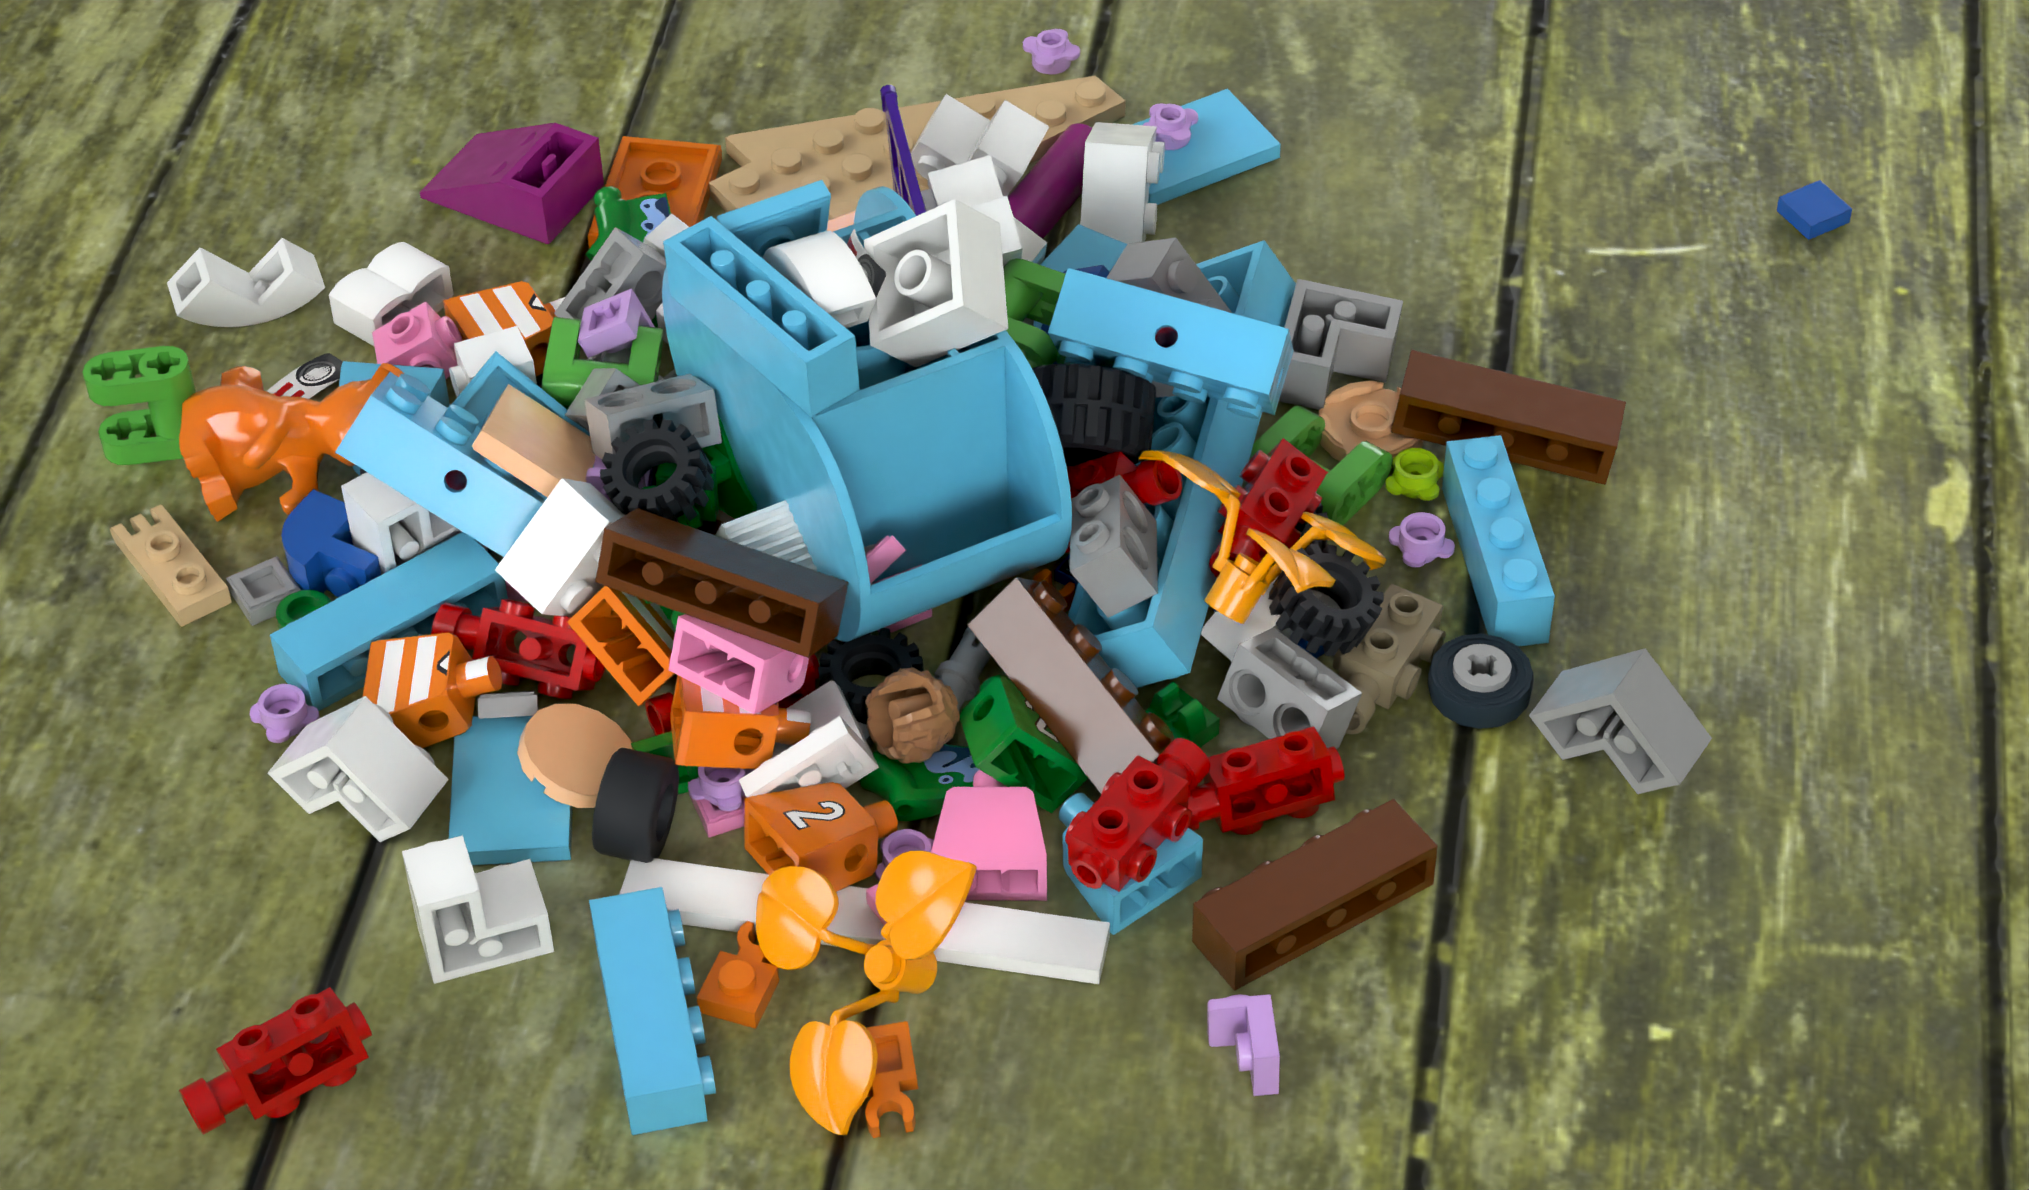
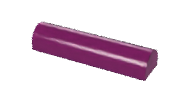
[1007,123,1092,239]

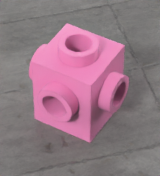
[372,302,462,379]

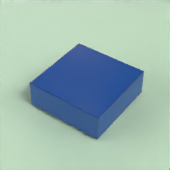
[1777,180,1852,240]

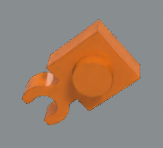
[696,921,779,1029]
[865,1021,918,1138]

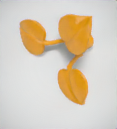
[1138,450,1387,624]
[756,851,977,1135]

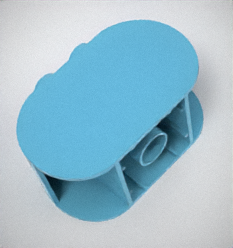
[662,186,1072,642]

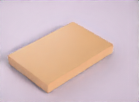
[472,384,596,498]

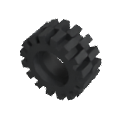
[600,419,714,523]
[1268,544,1384,656]
[818,628,924,725]

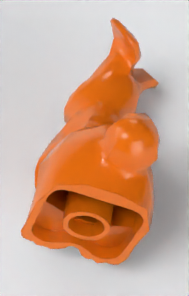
[179,363,404,522]

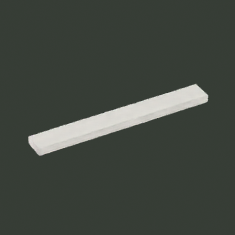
[619,858,1110,984]

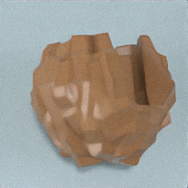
[865,667,960,763]

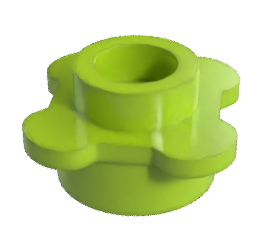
[1385,448,1444,501]

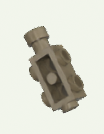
[1333,583,1446,734]

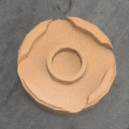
[1318,381,1424,468]
[517,704,632,808]

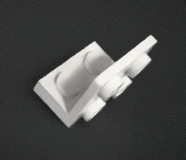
[739,681,879,797]

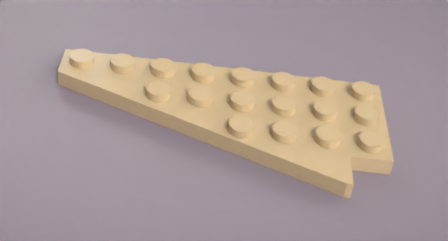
[709,76,1126,221]

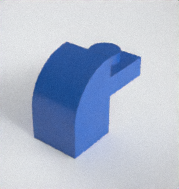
[282,489,381,597]

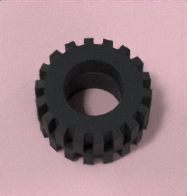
[1032,364,1156,466]

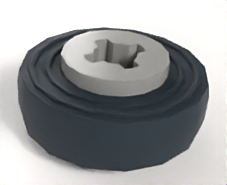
[1428,634,1534,729]

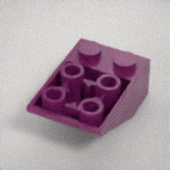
[420,123,604,245]

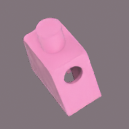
[668,614,809,714]
[931,770,1047,901]

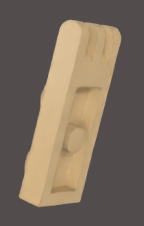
[110,504,232,627]

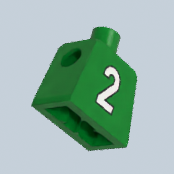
[960,675,1088,813]

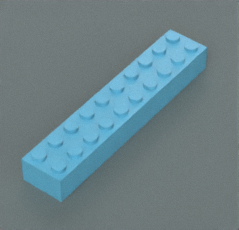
[1068,240,1296,688]

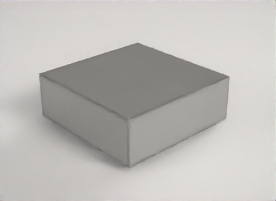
[226,556,301,626]
[477,691,539,719]

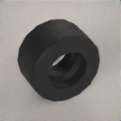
[592,748,679,863]

